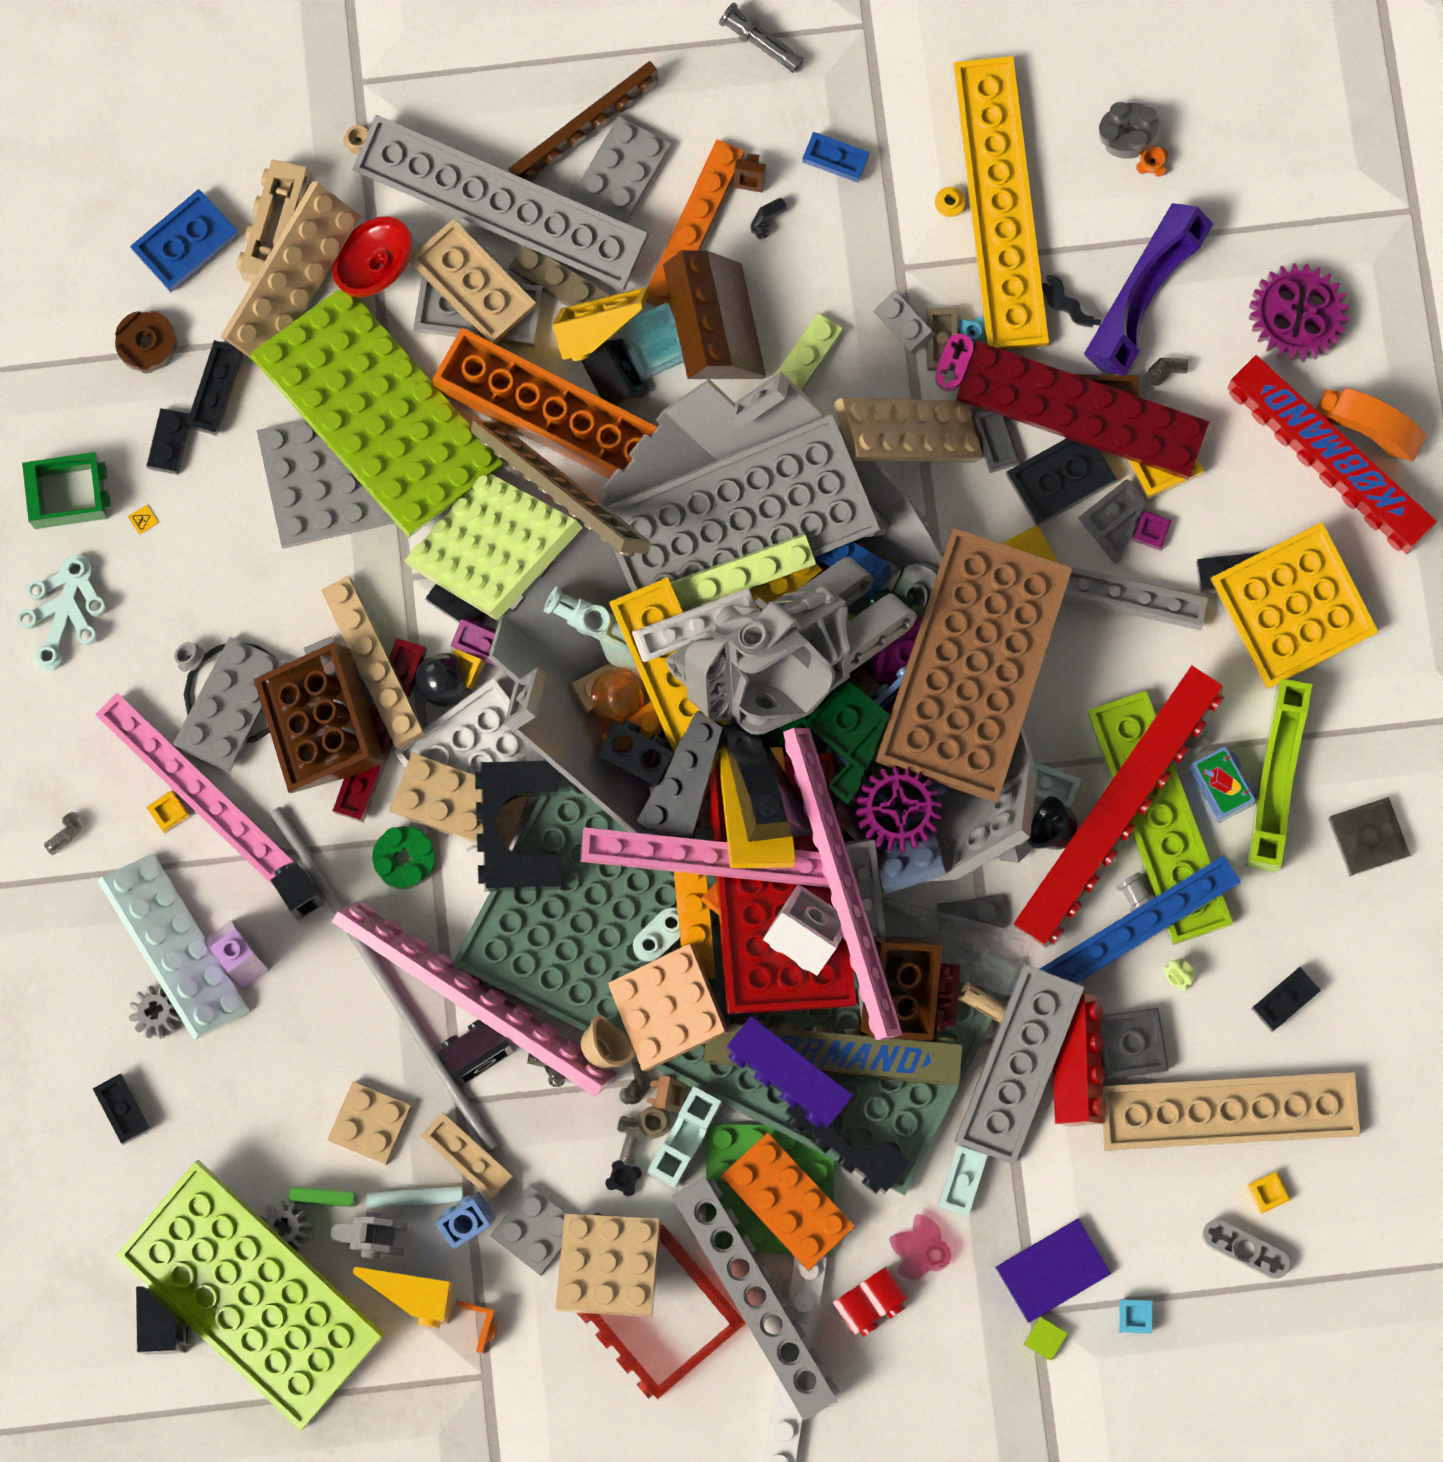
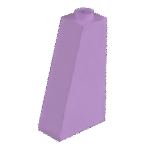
[206,920,269,989]

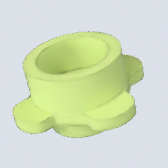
[1164,959,1195,991]

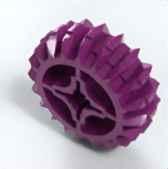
[856,766,943,853]

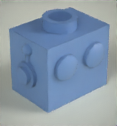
[436,1191,496,1249]

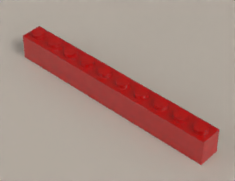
[1013,665,1225,948]

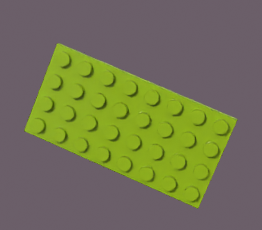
[250,284,503,538]
[116,1160,385,1431]

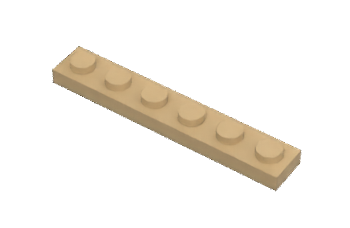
[321,576,426,749]

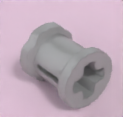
[1116,872,1155,912]

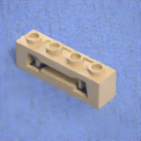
[237,159,310,283]

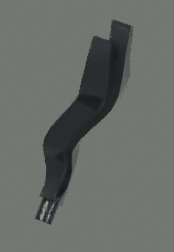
[1041,275,1101,328]

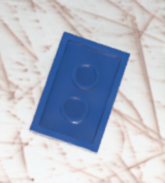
[130,189,239,293]

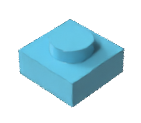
[1118,1299,1153,1334]

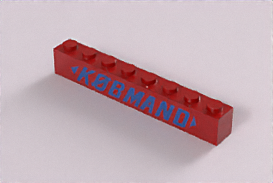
[1227,355,1437,555]

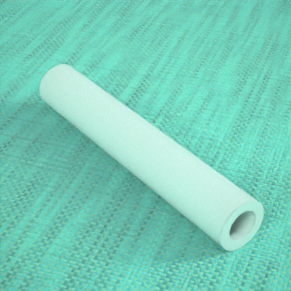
[367,1186,464,1208]

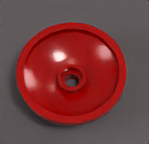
[332,217,413,297]

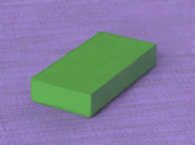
[289,1188,357,1207]

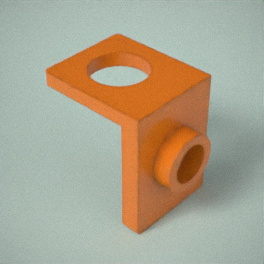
[456,1300,498,1354]

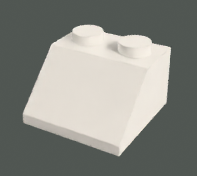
[763,885,842,975]

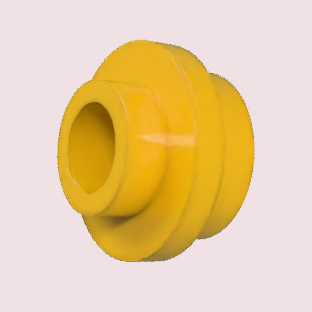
[935,187,965,217]

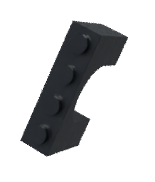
[475,761,562,892]

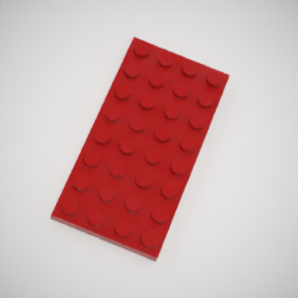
[709,754,856,1014]

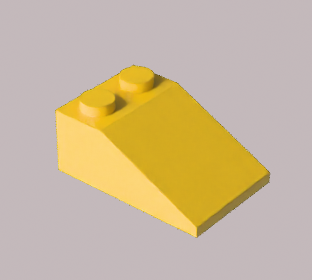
[552,286,649,361]
[353,1267,455,1329]

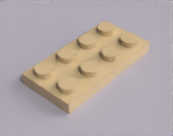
[409,219,537,344]
[389,753,530,850]

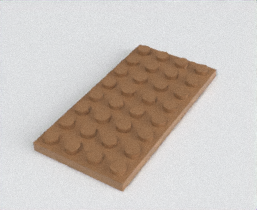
[875,528,1072,803]

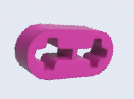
[935,334,974,392]

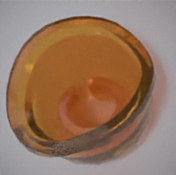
[591,667,644,721]

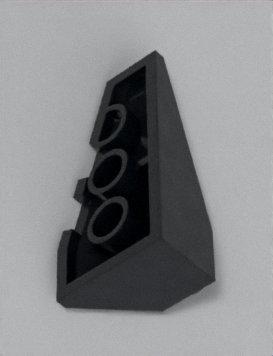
[724,723,811,842]

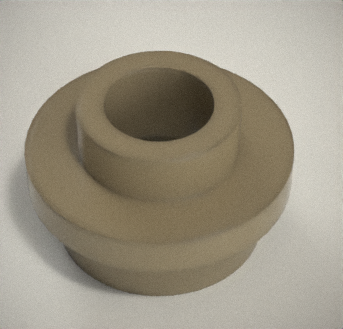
[638,1106,670,1138]

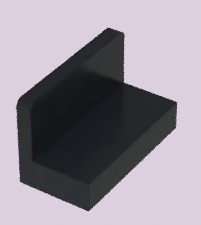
[581,338,650,407]

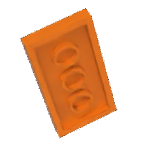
[721,1132,855,1271]

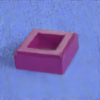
[1132,510,1172,551]

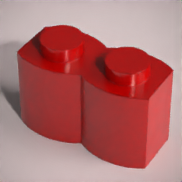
[833,1267,908,1337]

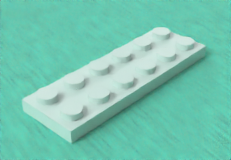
[98,853,249,1040]

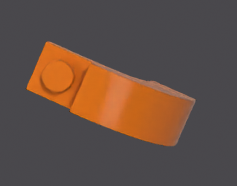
[1316,388,1427,462]

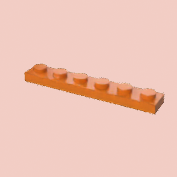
[645,139,744,313]

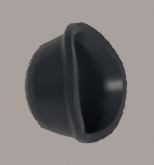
[415,653,464,707]
[1028,796,1078,850]

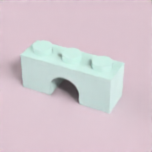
[648,1086,722,1189]

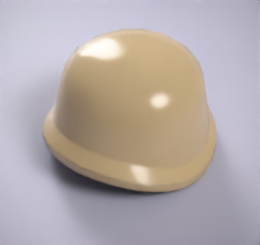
[580,1015,635,1069]

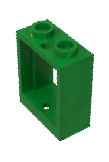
[22,452,111,529]

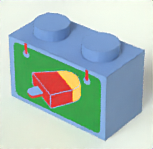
[1189,746,1256,823]

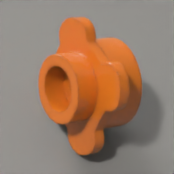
[1136,146,1169,177]

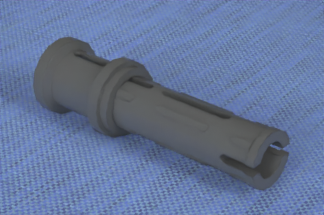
[719,2,804,73]

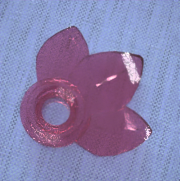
[889,1214,951,1279]

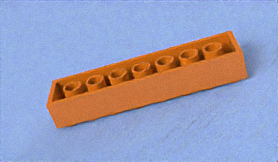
[432,328,657,479]

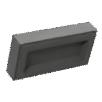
[972,410,1020,473]

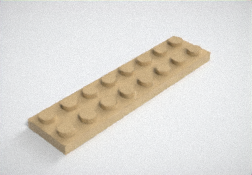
[1102,1072,1360,1151]

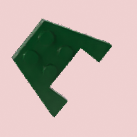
[763,680,890,808]

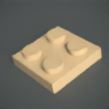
[327,1082,412,1165]

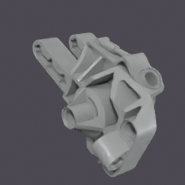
[666,557,916,735]

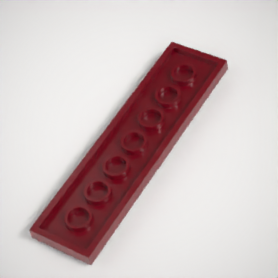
[956,341,1210,481]

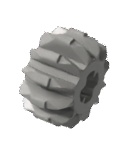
[129,986,182,1039]
[260,1200,312,1251]

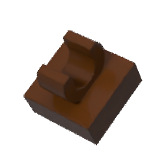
[733,153,766,193]

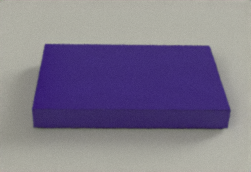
[995,1219,1111,1323]

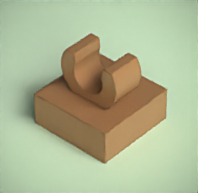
[647,1076,686,1113]

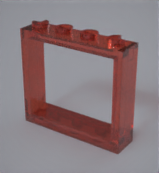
[577,1224,746,1400]

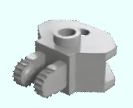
[330,1212,408,1259]

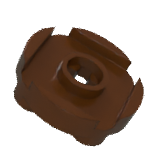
[115,311,177,374]

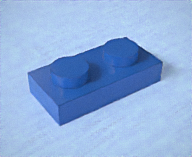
[802,132,870,183]

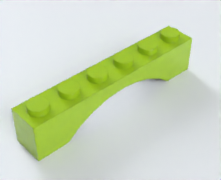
[1245,678,1312,873]

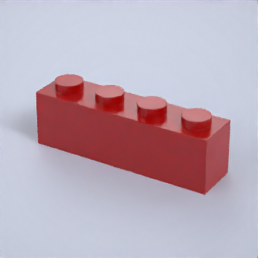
[1053,994,1106,1126]

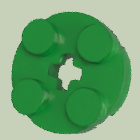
[372,826,436,890]

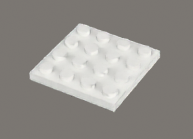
[393,678,546,852]

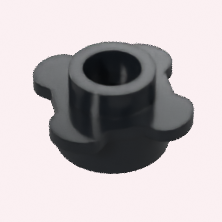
[605,1160,642,1197]

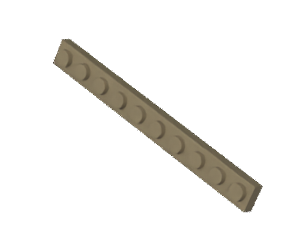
[470,420,651,557]

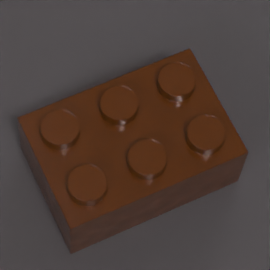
[860,936,942,1040]

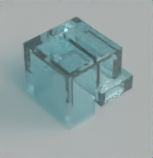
[623,303,684,380]

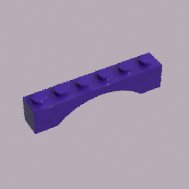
[1084,203,1214,376]

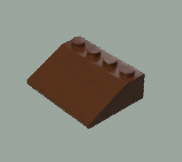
[663,250,766,379]
[254,642,385,793]

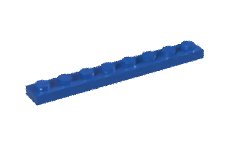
[1008,855,1241,994]

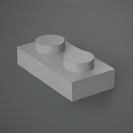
[873,290,936,355]

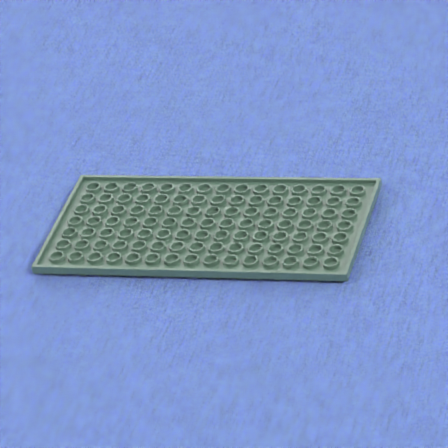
[452,771,1017,1196]

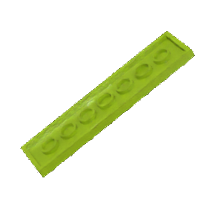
[1087,690,1233,945]

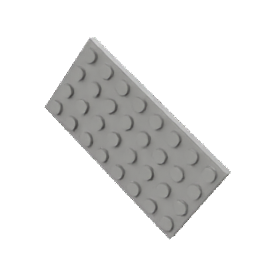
[607,412,880,592]

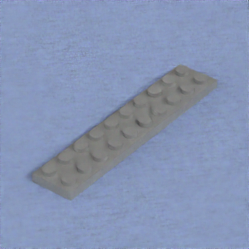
[352,115,649,290]

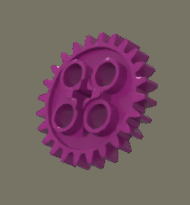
[1248,263,1349,362]

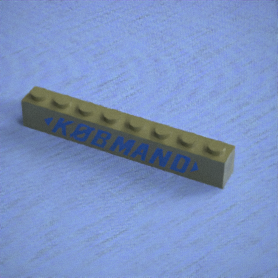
[704,1018,962,1086]

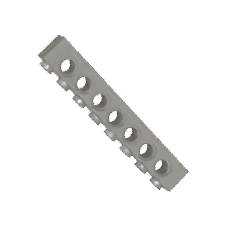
[671,1176,840,1422]

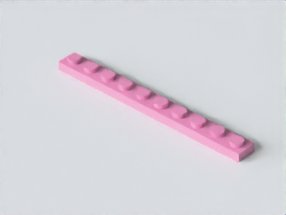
[783,728,902,1040]

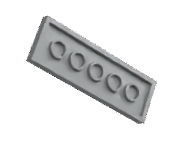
[954,963,1084,1165]

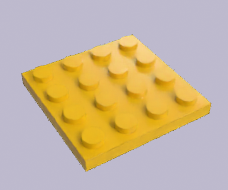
[1210,522,1379,689]

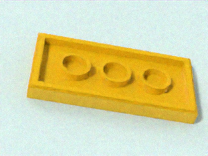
[719,747,796,868]

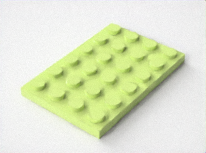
[404,474,583,620]

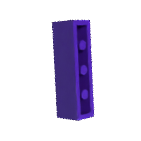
[726,1016,853,1129]

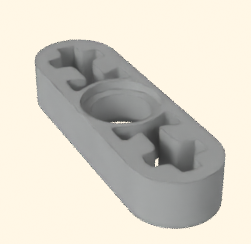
[1202,1220,1290,1279]

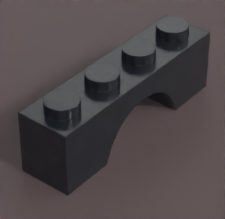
[785,1105,910,1194]

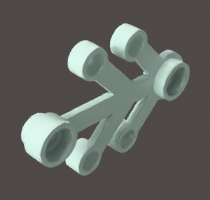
[17,555,106,672]

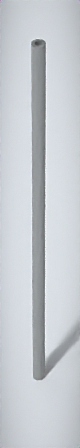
[270,807,498,1153]

